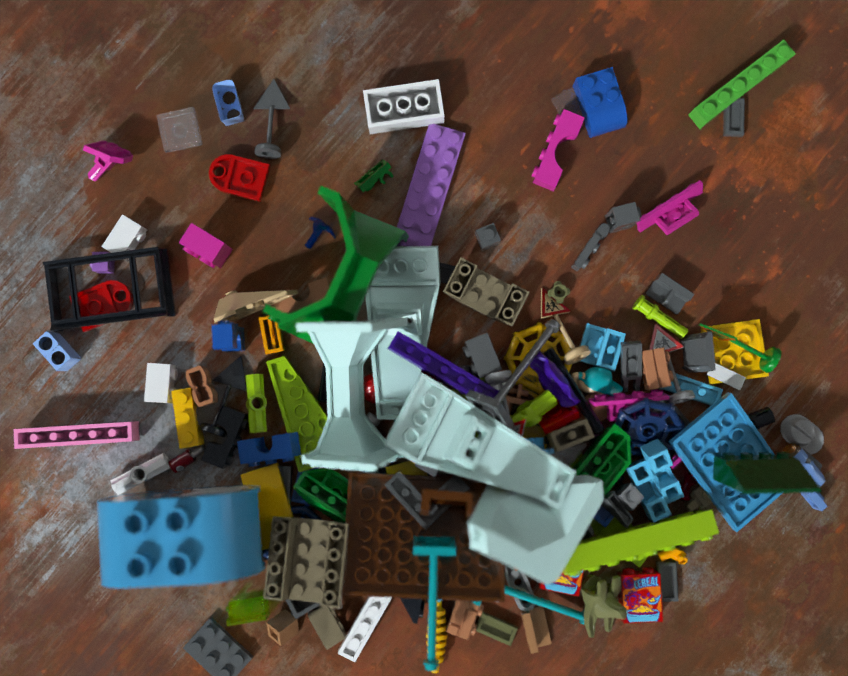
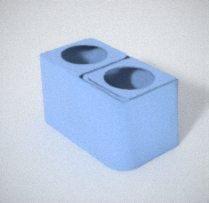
[212,80,245,126]
[33,331,81,371]

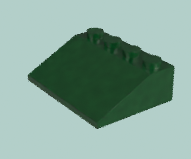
[713,452,821,494]

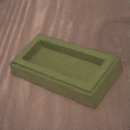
[476,611,518,646]

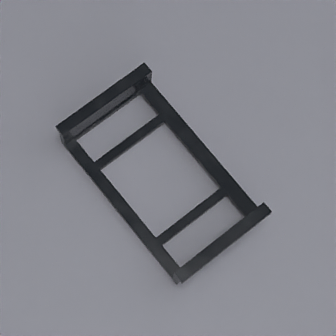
[43,247,176,332]

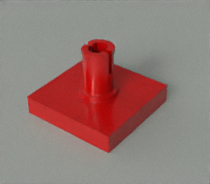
[538,399,580,435]

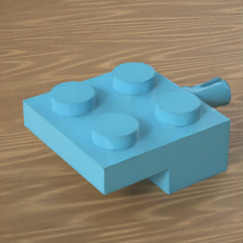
[580,323,626,371]

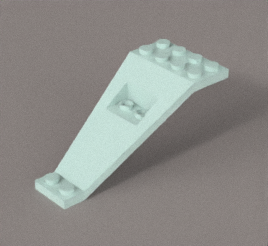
[366,246,441,420]
[383,373,576,509]

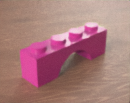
[532,109,585,191]

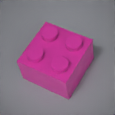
[179,223,233,268]

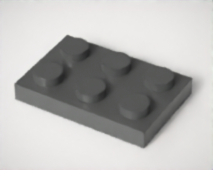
[183,617,254,676]

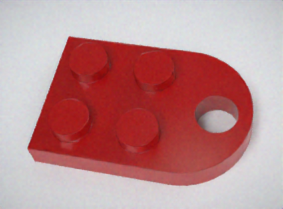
[209,154,270,202]
[69,280,133,332]

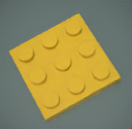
[701,319,769,384]

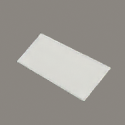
[707,363,746,390]

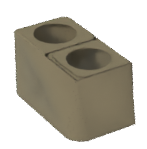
[307,606,347,650]

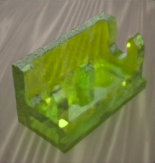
[225,596,270,626]

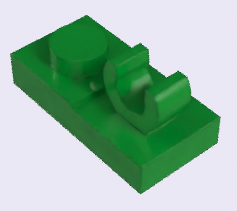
[354,159,393,193]

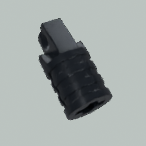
[747,407,775,430]

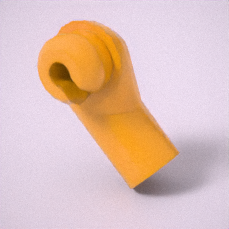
[657,547,688,565]

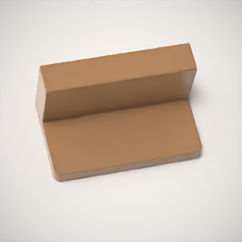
[520,606,552,654]

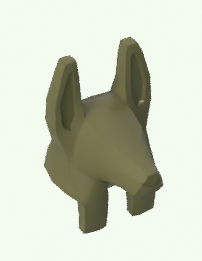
[581,574,627,638]

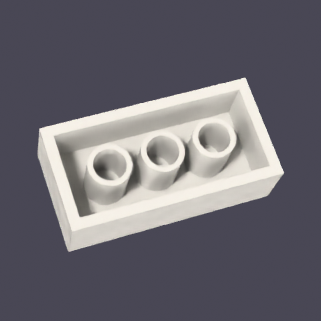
[363,79,444,134]

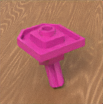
[83,140,133,181]

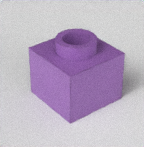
[90,252,114,274]

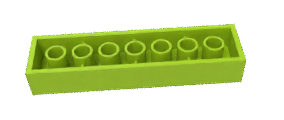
[562,510,719,577]

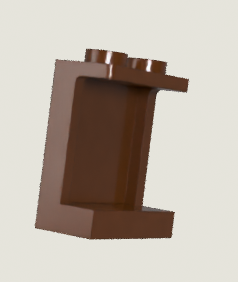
[420,489,476,518]

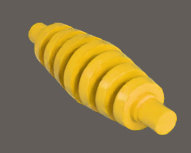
[426,601,447,673]

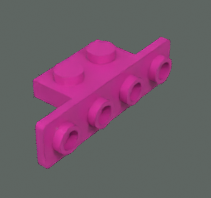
[637,180,703,235]
[588,390,670,421]

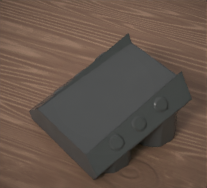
[679,332,716,373]

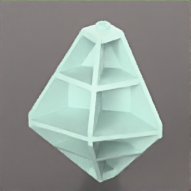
[468,475,604,585]

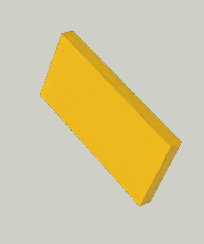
[241,463,293,550]

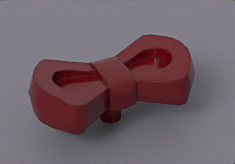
[680,473,697,501]

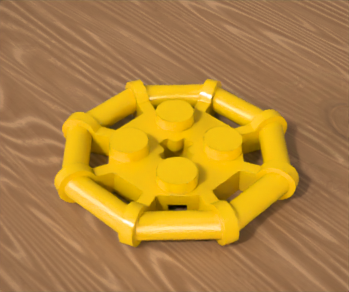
[503,322,572,394]

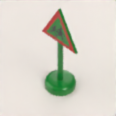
[699,323,782,373]

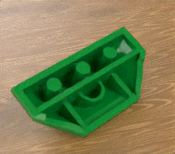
[572,423,631,494]
[293,468,348,523]

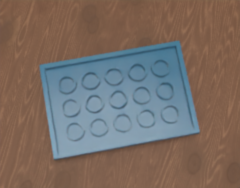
[668,392,783,532]

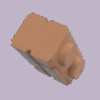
[642,348,674,390]
[446,600,484,640]

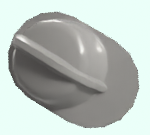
[781,414,824,454]

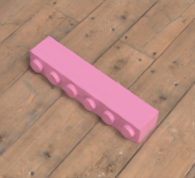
[14,421,140,449]

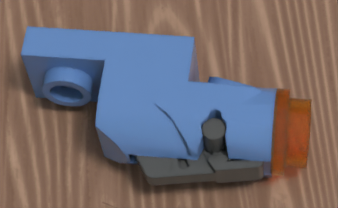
[781,443,828,511]

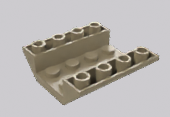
[263,516,349,609]

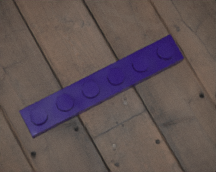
[387,331,499,398]

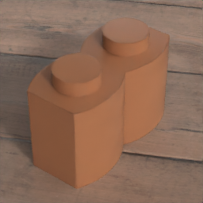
[186,366,218,407]

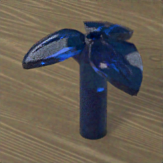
[305,217,336,249]

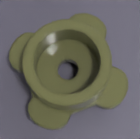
[547,281,570,304]

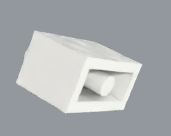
[102,214,147,261]
[144,363,178,403]

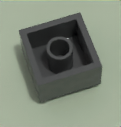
[462,333,502,379]

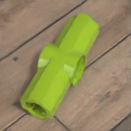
[246,374,267,433]
[510,390,558,429]

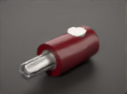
[168,445,205,473]

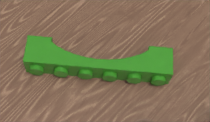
[689,40,796,129]

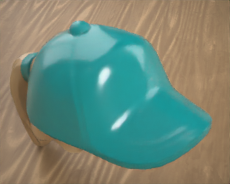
[571,367,623,396]

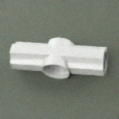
[111,453,170,495]

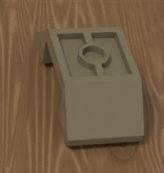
[443,257,530,327]

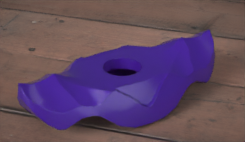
[530,351,581,407]

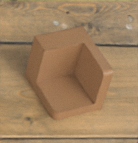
[267,609,299,646]

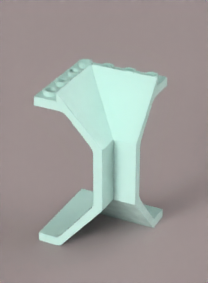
[297,317,408,472]

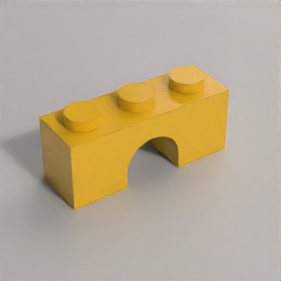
[171,388,205,449]

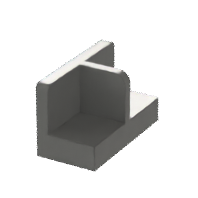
[646,273,695,314]

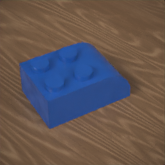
[573,67,627,138]

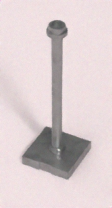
[466,319,560,430]

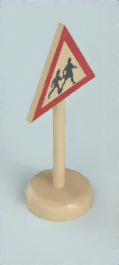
[541,288,591,365]

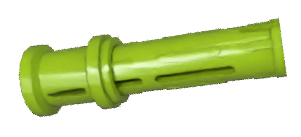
[632,295,688,339]

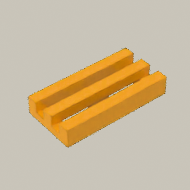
[259,315,285,355]

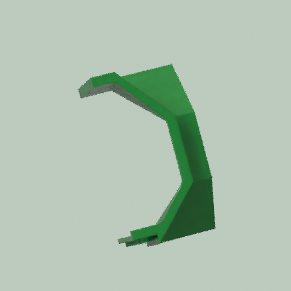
[263,186,409,344]

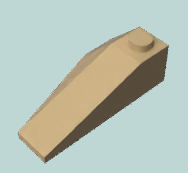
[214,290,298,323]

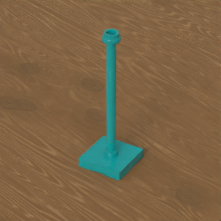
[413,536,456,671]
[472,585,585,625]

